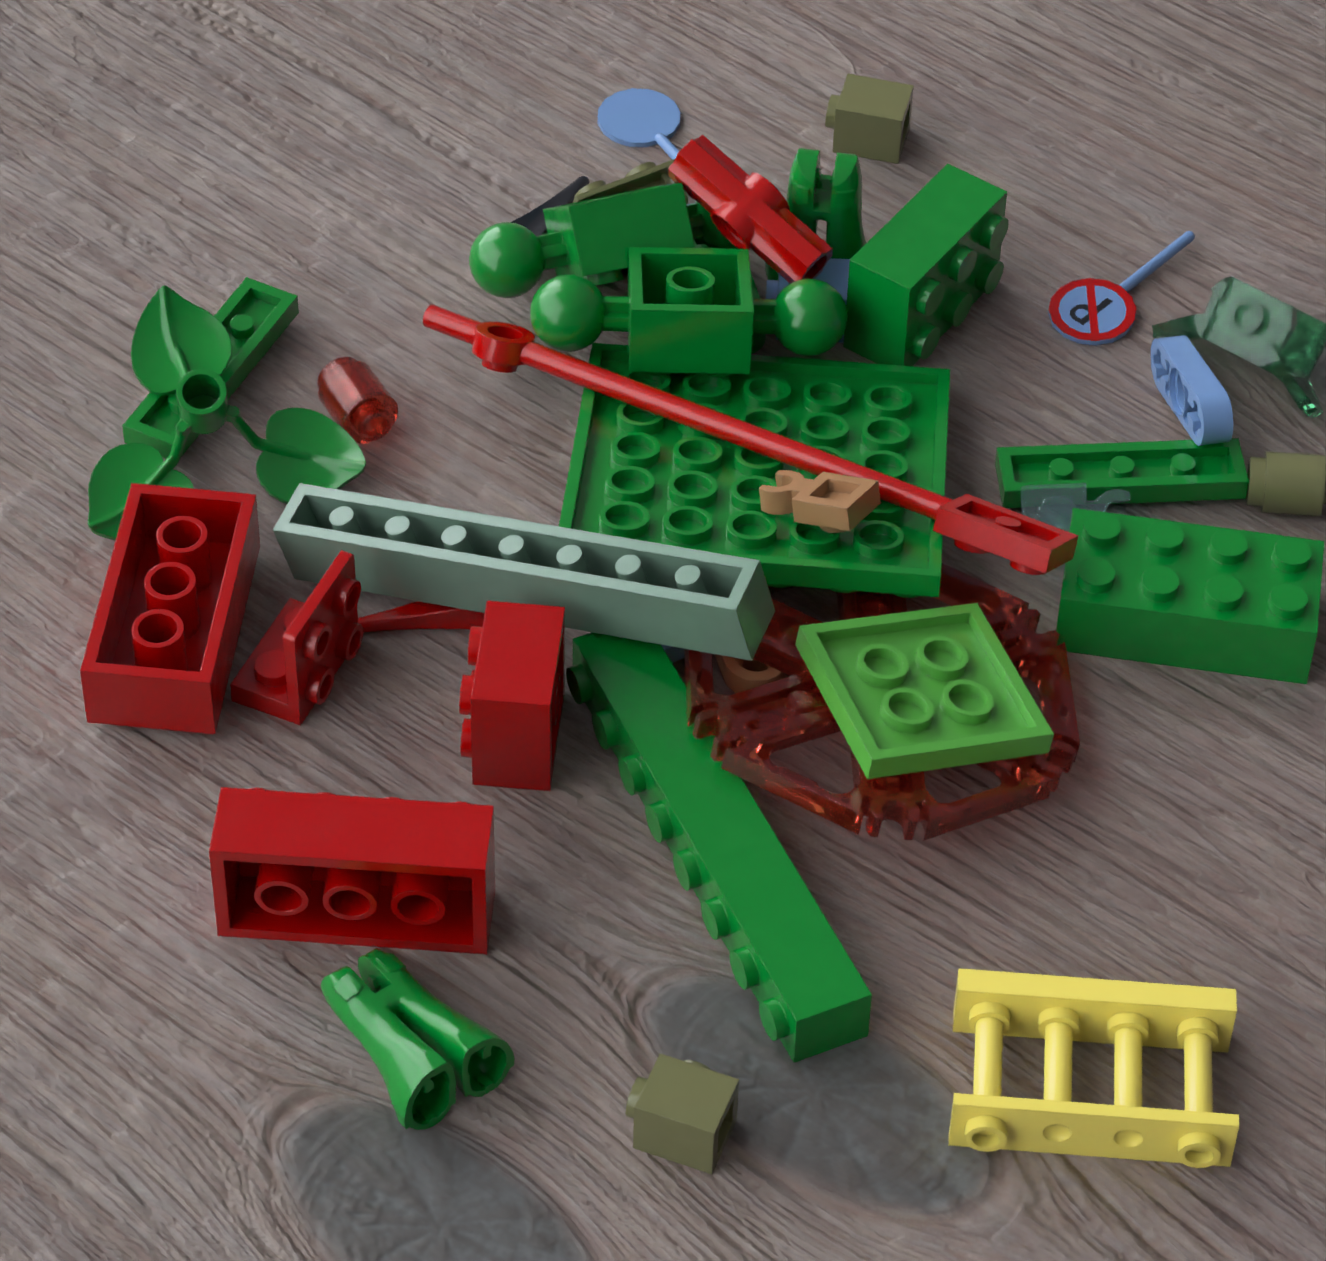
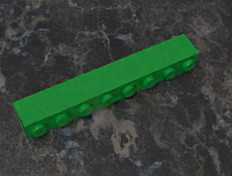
[566,632,872,1063]

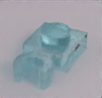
[1021,483,1130,532]

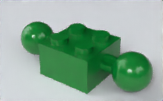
[469,183,738,298]
[530,247,848,377]

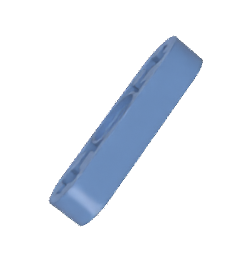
[1150,335,1233,446]

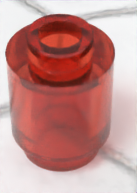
[317,357,398,444]

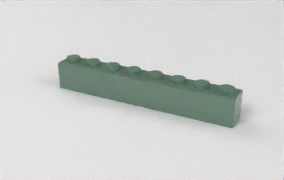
[273,483,775,661]

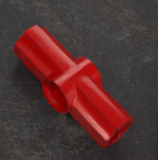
[668,135,833,284]

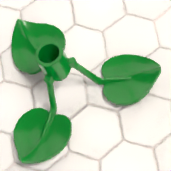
[87,285,366,540]

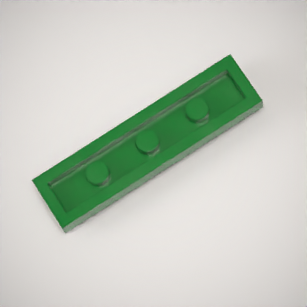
[122,277,299,458]
[995,438,1249,508]

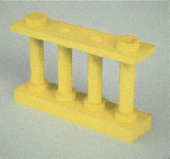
[948,968,1239,1168]

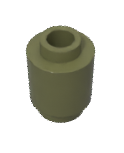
[1246,451,1326,516]

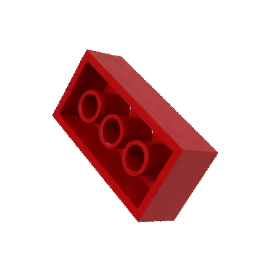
[80,483,260,734]
[209,787,495,955]

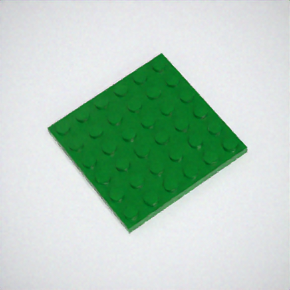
[559,343,950,598]

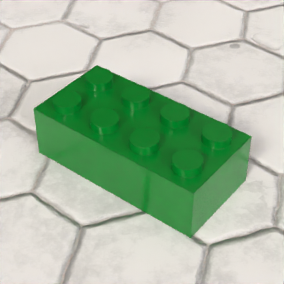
[1053,508,1324,684]

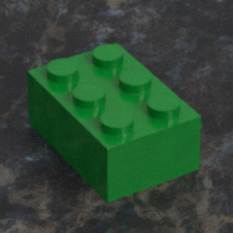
[843,163,1009,366]

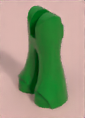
[765,148,867,280]
[320,948,515,1130]

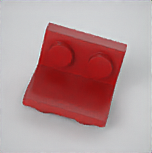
[230,550,363,726]

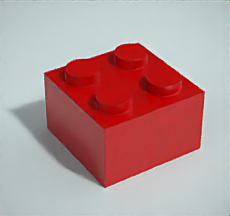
[459,601,565,791]

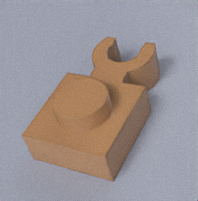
[759,470,881,533]

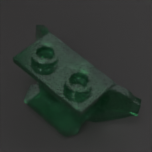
[1152,276,1326,419]

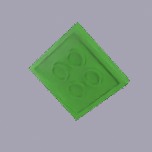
[795,603,1054,779]

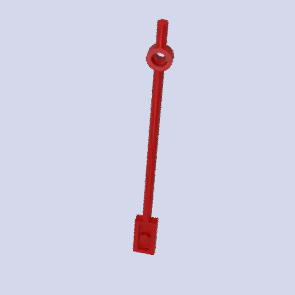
[423,304,1079,575]

